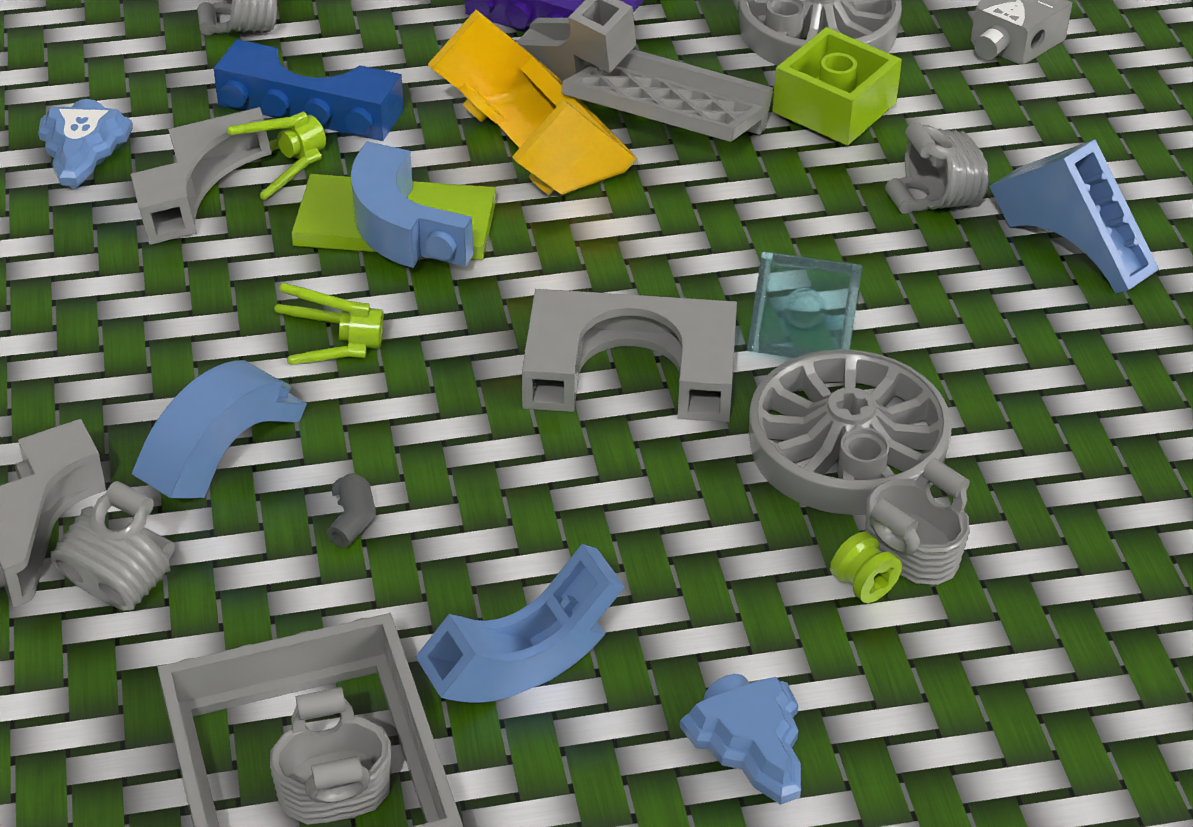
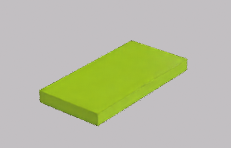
[292,174,496,260]

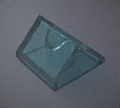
[747,251,863,358]

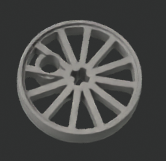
[738,0,902,66]
[749,349,952,515]

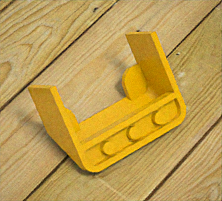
[428,10,638,195]

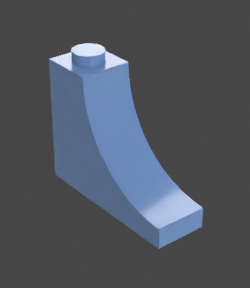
[989,139,1159,294]

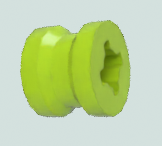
[830,531,902,604]

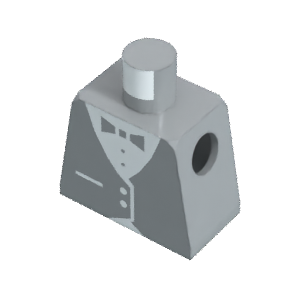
[971,0,1073,64]

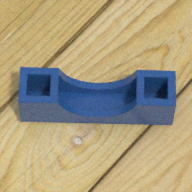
[213,39,404,141]

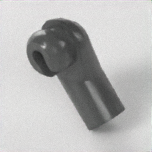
[326,473,376,548]

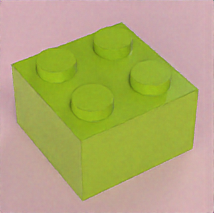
[772,27,902,146]

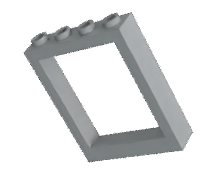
[157,613,463,827]

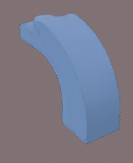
[351,141,473,268]
[132,360,307,498]
[416,544,625,703]

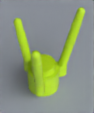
[226,111,326,200]
[274,283,384,365]

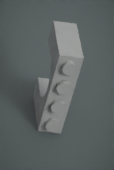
[522,289,737,422]

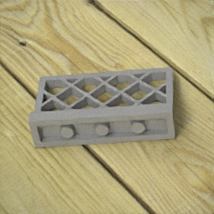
[561,49,773,142]

